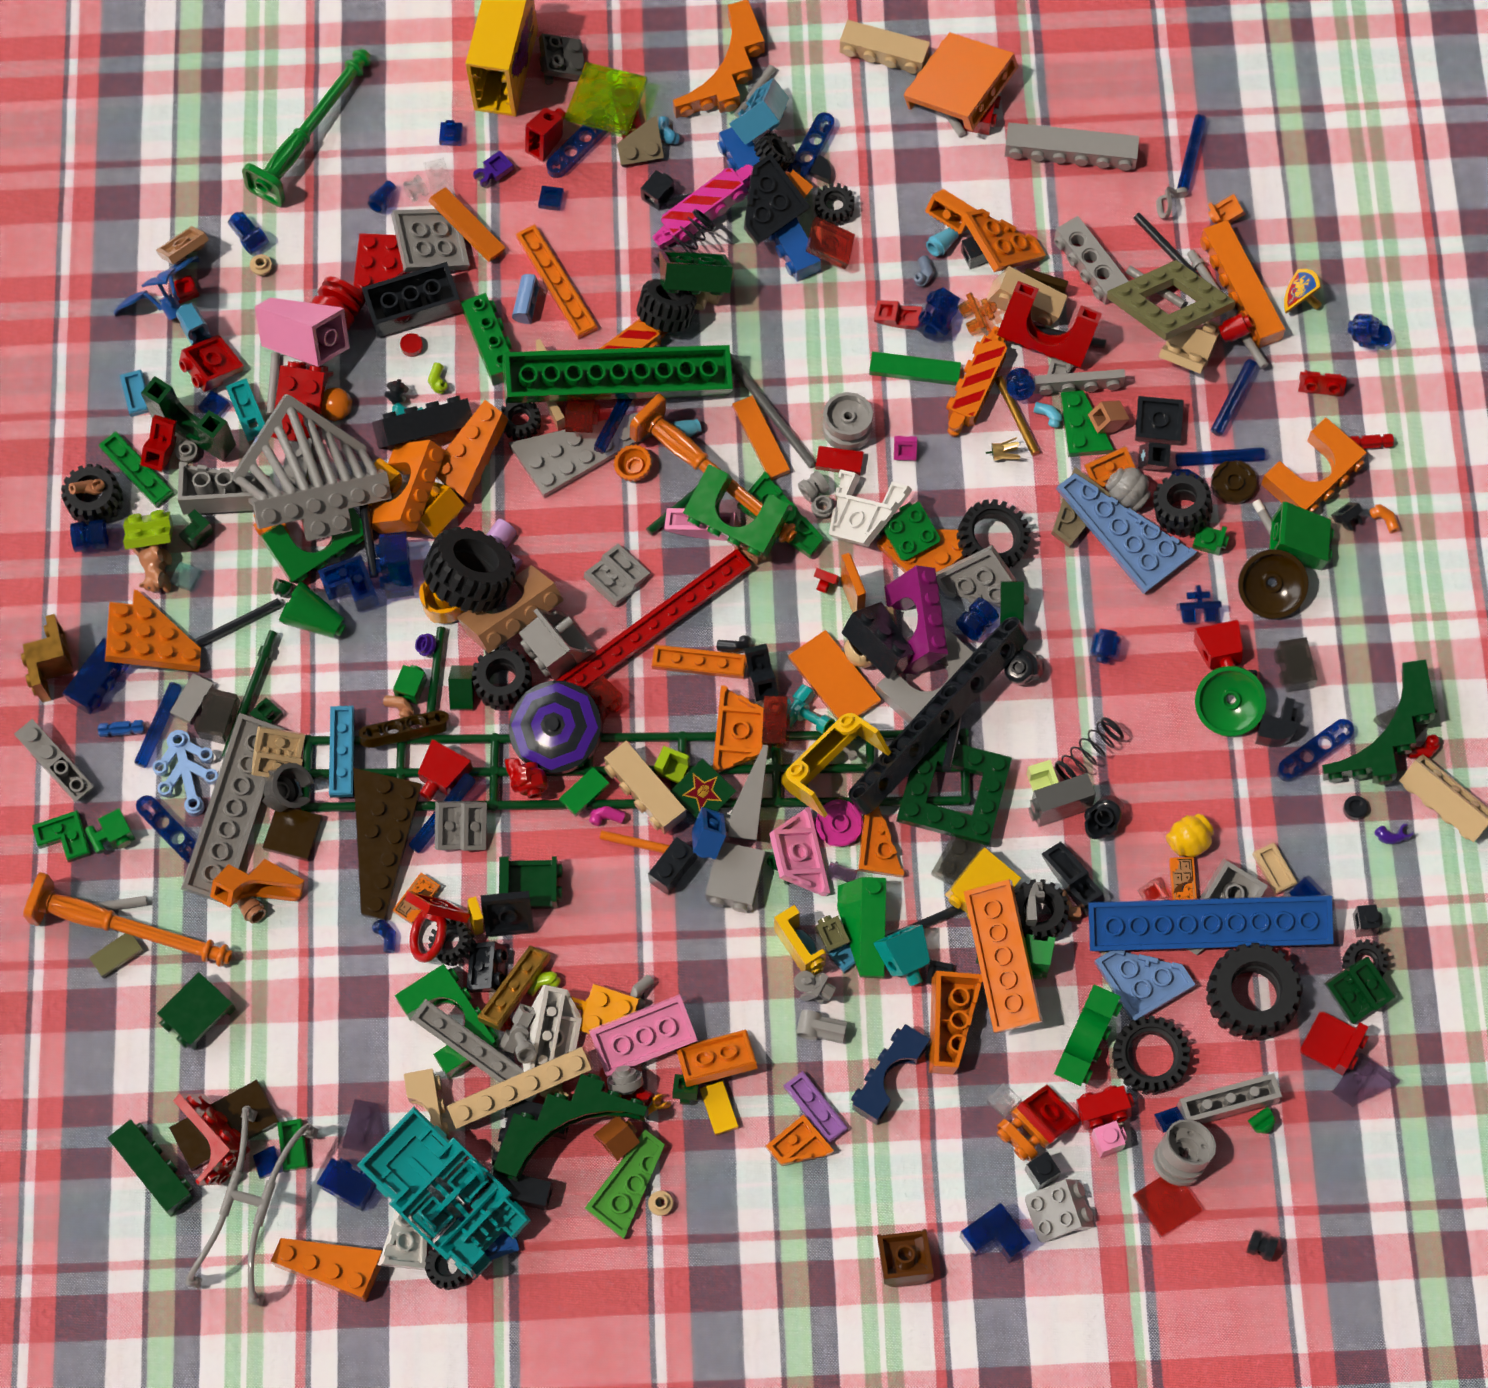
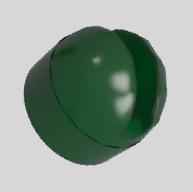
[273,578,293,597]

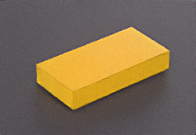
[467,896,484,935]
[700,1081,738,1136]

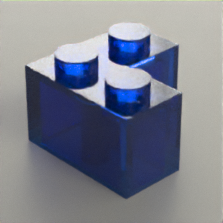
[375,531,414,599]
[318,555,380,612]
[959,1203,1031,1263]

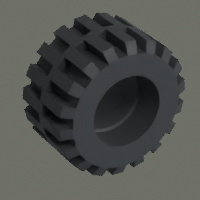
[636,279,697,333]
[61,464,124,527]
[1153,472,1213,536]
[472,646,532,711]
[1014,879,1069,941]

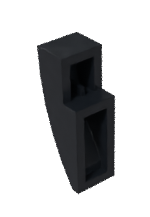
[1042,841,1105,916]

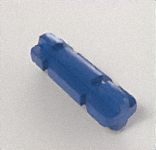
[98,720,145,737]

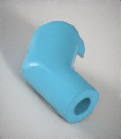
[1033,402,1062,428]

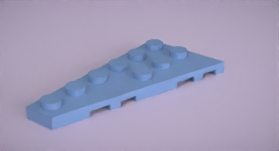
[1056,473,1197,594]

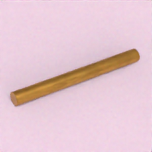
[995,376,1040,456]

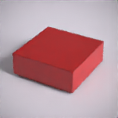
[174,275,200,304]

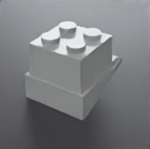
[519,608,595,681]

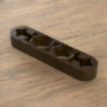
[359,710,450,748]

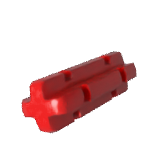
[1350,433,1394,449]

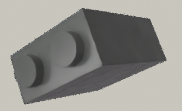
[1028,773,1096,827]

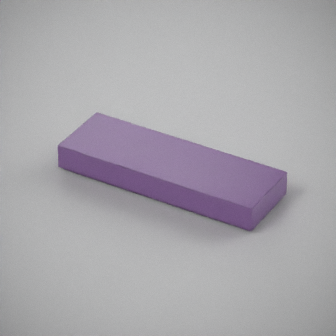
[783,1071,848,1144]

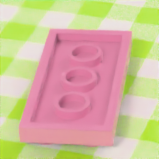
[589,994,698,1077]

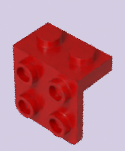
[1300,1011,1369,1076]

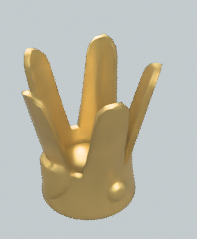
[986,437,1020,461]

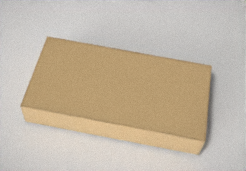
[1252,842,1297,896]

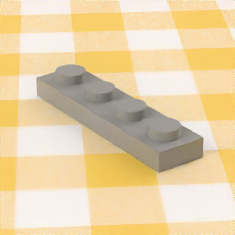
[1033,369,1125,395]

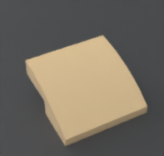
[252,726,306,781]

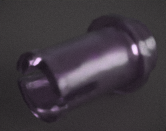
[826,861,858,882]

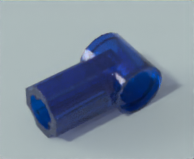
[227,211,269,255]

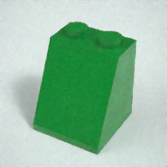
[1269,502,1334,570]

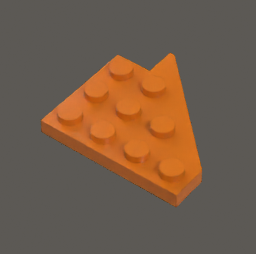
[105,589,201,672]

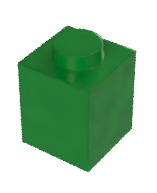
[393,665,427,705]

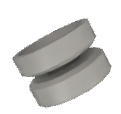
[822,392,873,450]

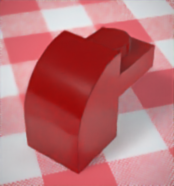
[140,415,177,472]

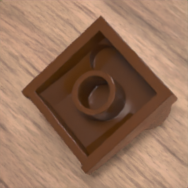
[877,1229,934,1287]

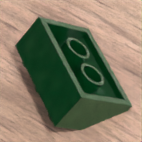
[659,250,733,296]

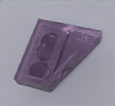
[342,1099,385,1154]

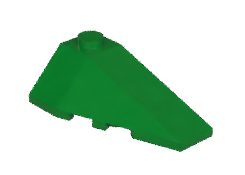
[837,877,886,978]

